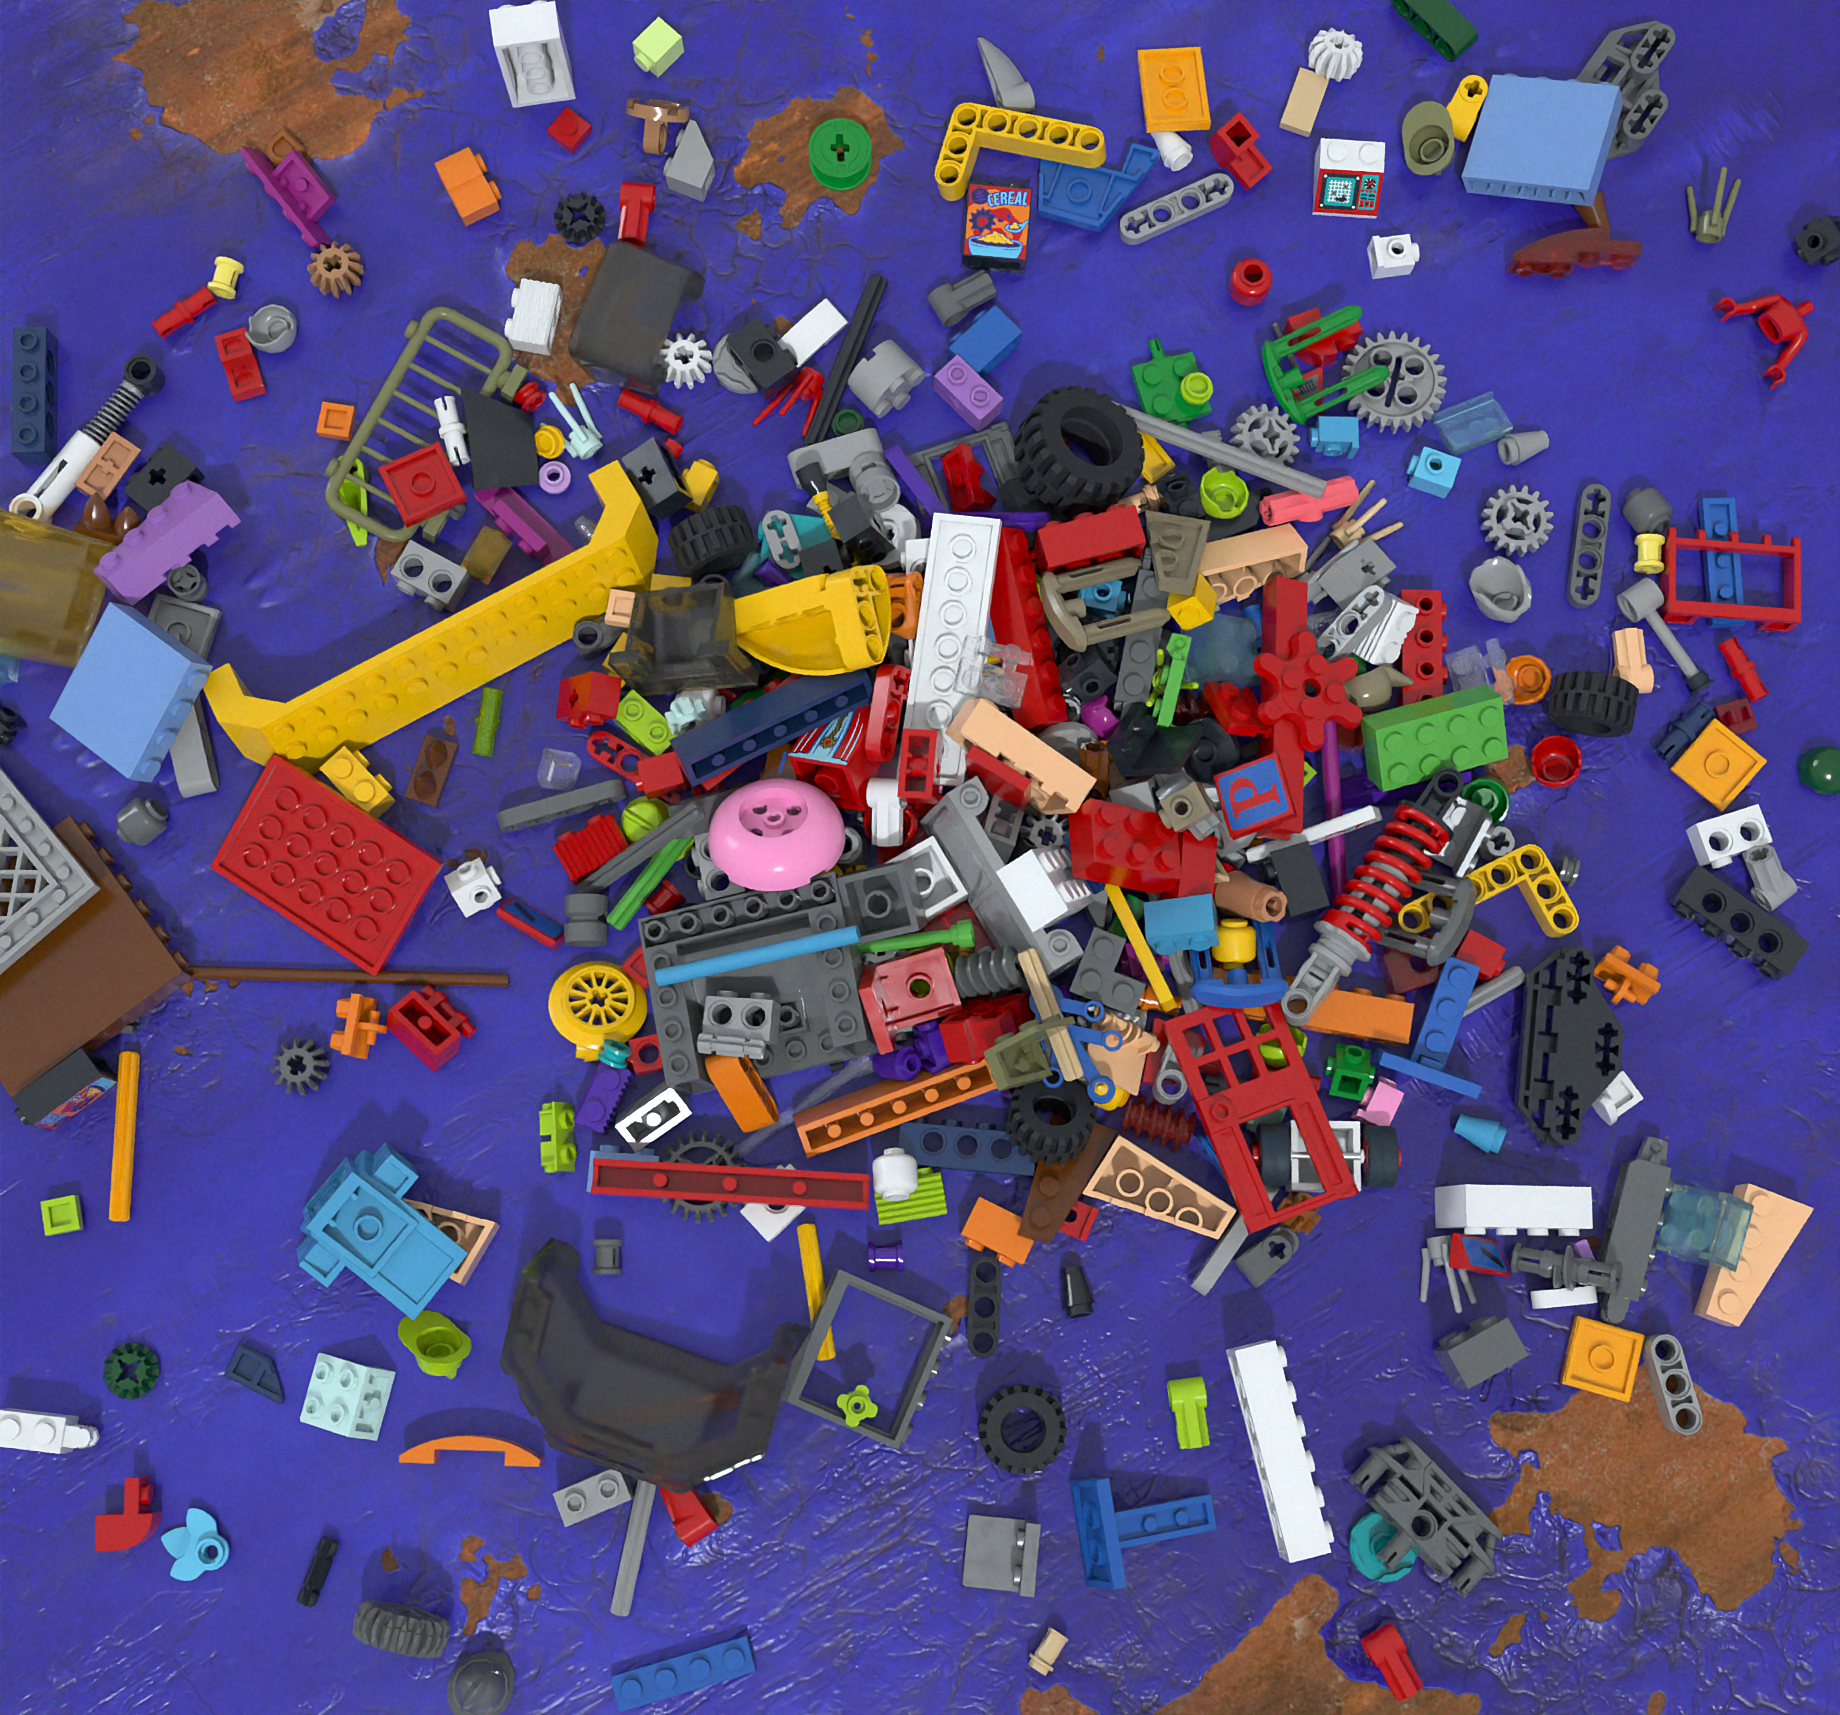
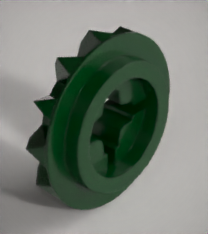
[102,1343,160,1399]

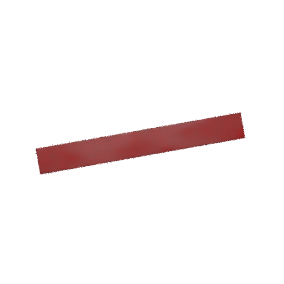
[1256,575,1308,841]
[590,1158,871,1211]

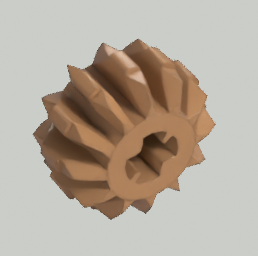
[307,240,364,299]

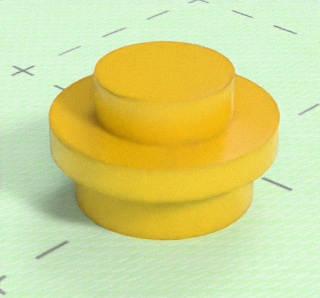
[534,425,565,459]

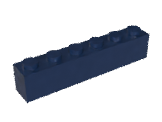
[669,668,874,787]

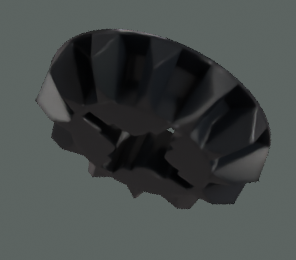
[554,192,606,243]

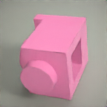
[1351,1076,1404,1126]

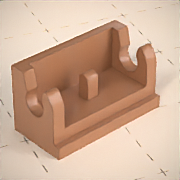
[74,431,141,502]

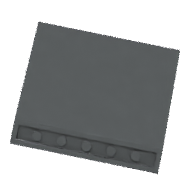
[637,871,879,1096]

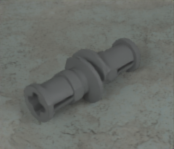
[1511,1242,1623,1293]

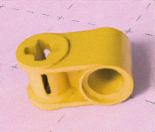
[1446,75,1488,143]

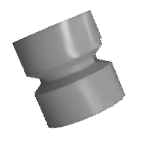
[849,453,901,513]

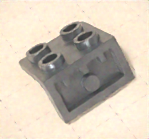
[1423,797,1495,879]
[962,1514,1041,1597]

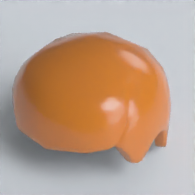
[1497,655,1552,705]

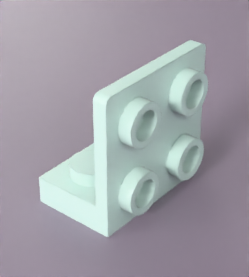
[300,1353,396,1441]

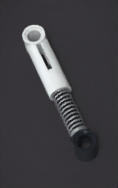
[9,354,165,535]

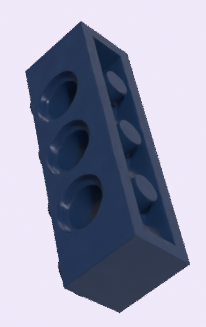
[11,326,58,466]
[898,1117,1035,1178]

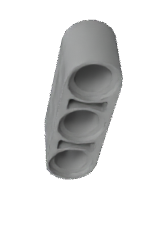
[787,428,887,489]
[1641,1334,1703,1435]

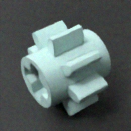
[664,696,709,735]

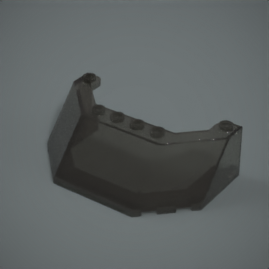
[499,1237,812,1495]

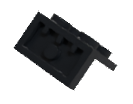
[1106,702,1204,777]

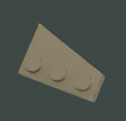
[1144,510,1211,596]

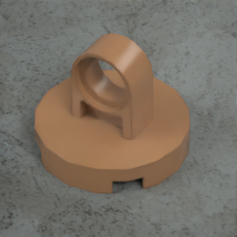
[625,98,690,155]

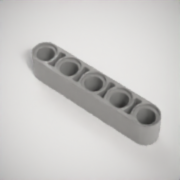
[170,633,219,798]

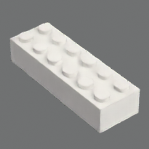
[1226,1340,1334,1563]

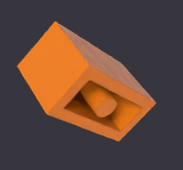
[960,1197,1034,1268]

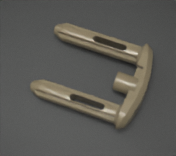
[1040,557,1171,653]

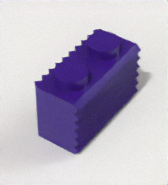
[573,1061,635,1136]

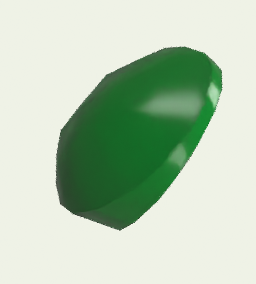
[1462,776,1511,826]

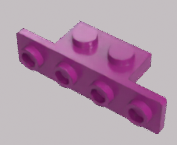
[239,146,336,249]
[474,487,576,567]

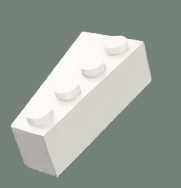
[1435,1184,1593,1236]

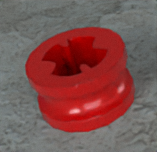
[514,381,547,413]

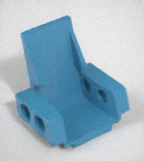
[296,1142,468,1321]

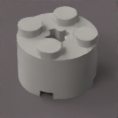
[848,340,926,418]

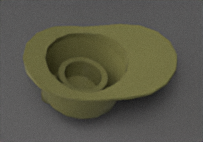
[1402,101,1455,176]

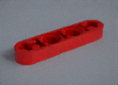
[587,731,702,805]

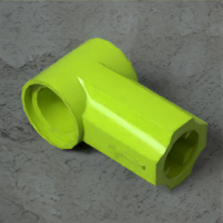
[1167,1376,1210,1449]

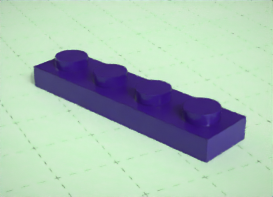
[1340,769,1471,810]

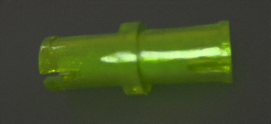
[471,687,504,757]

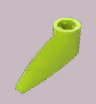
[338,455,369,547]

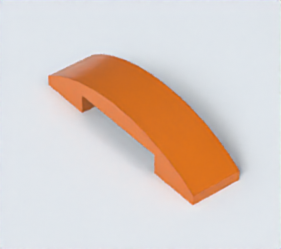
[399,1434,544,1467]

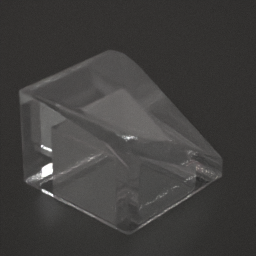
[536,748,582,792]

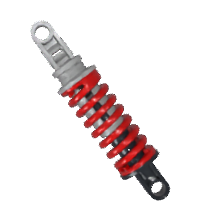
[1281,768,1464,1026]

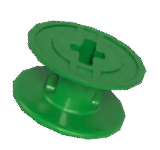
[808,118,872,192]

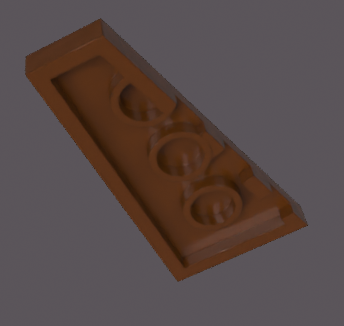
[1017,1111,1118,1245]

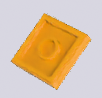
[1669,718,1767,812]
[1559,1316,1645,1403]

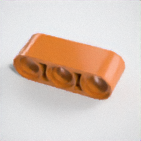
[705,1052,779,1133]

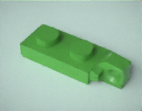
[1152,633,1192,728]

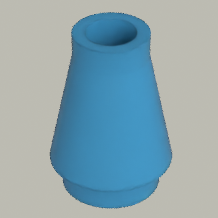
[1454,1114,1508,1154]

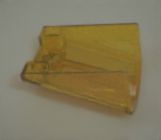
[0,509,118,669]

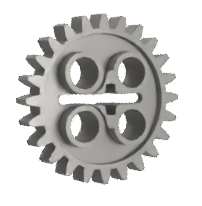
[1341,331,1447,434]

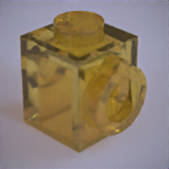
[460,525,513,585]

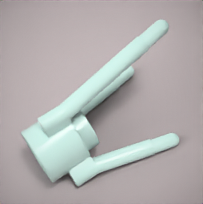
[539,383,603,460]

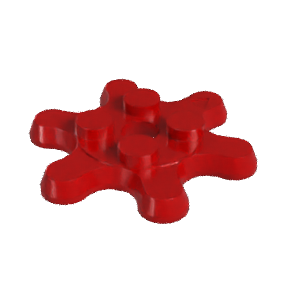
[1252,631,1363,752]

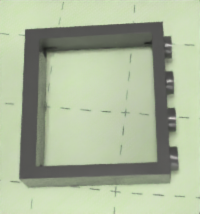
[780,1268,954,1450]

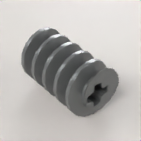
[955,945,1028,999]

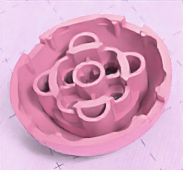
[708,778,845,891]

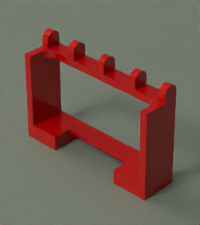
[1659,527,1801,632]

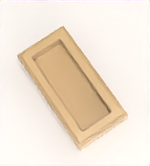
[1279,67,1330,138]

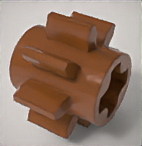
[1277,1191,1322,1235]

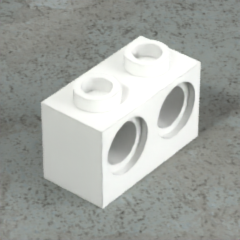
[1686,804,1773,869]

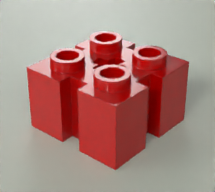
[939,993,1035,1065]

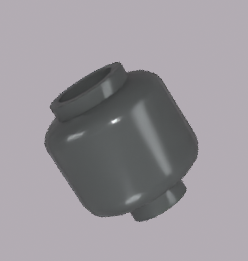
[1623,487,1673,535]
[116,796,168,846]

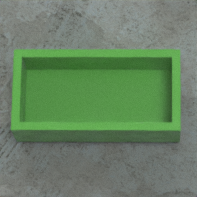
[1361,684,1508,792]

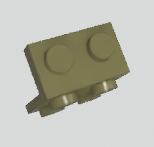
[983,1014,1075,1091]

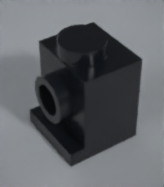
[1155,471,1205,519]

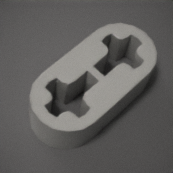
[762,510,802,573]

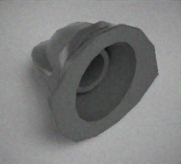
[447,1651,515,1715]

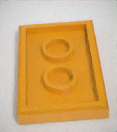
[1137,47,1211,133]

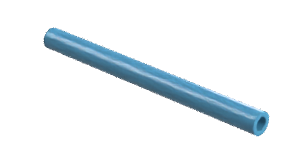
[655,925,861,987]

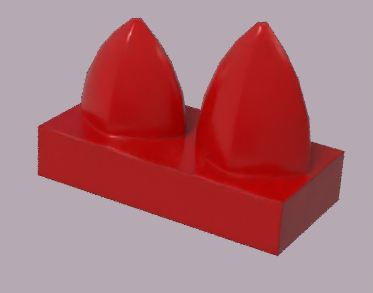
[941,444,997,512]

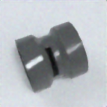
[167,564,209,603]

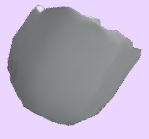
[1469,556,1532,623]

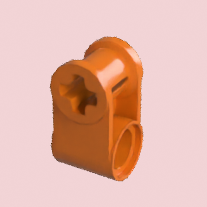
[886,571,924,640]

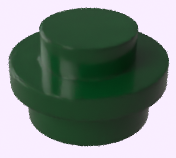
[832,409,864,437]

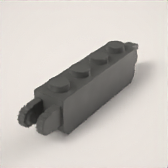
[1112,547,1169,723]
[1595,1137,1673,1324]

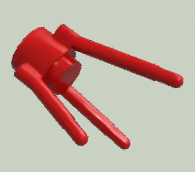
[752,367,825,437]

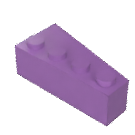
[93,480,241,606]

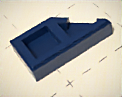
[223,1344,285,1404]

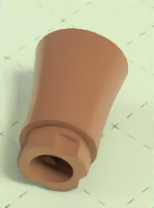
[1215,870,1288,922]

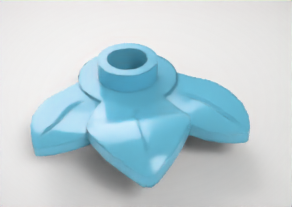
[161,1508,230,1581]

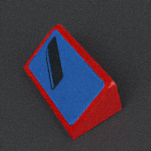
[496,897,564,951]
[1449,1233,1509,1277]

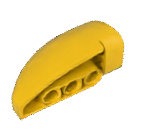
[715,565,891,676]

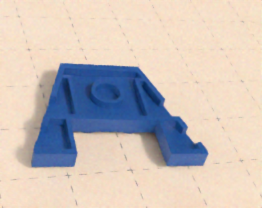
[1038,139,1160,233]

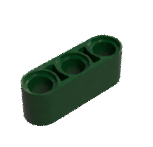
[1391,0,1478,62]

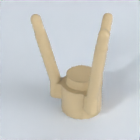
[1330,480,1403,550]

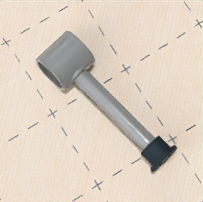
[1617,578,1715,696]

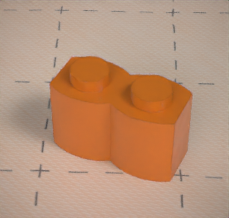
[434,147,502,226]

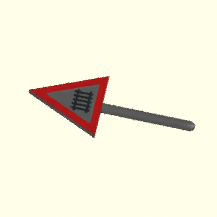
[1272,322,1323,417]

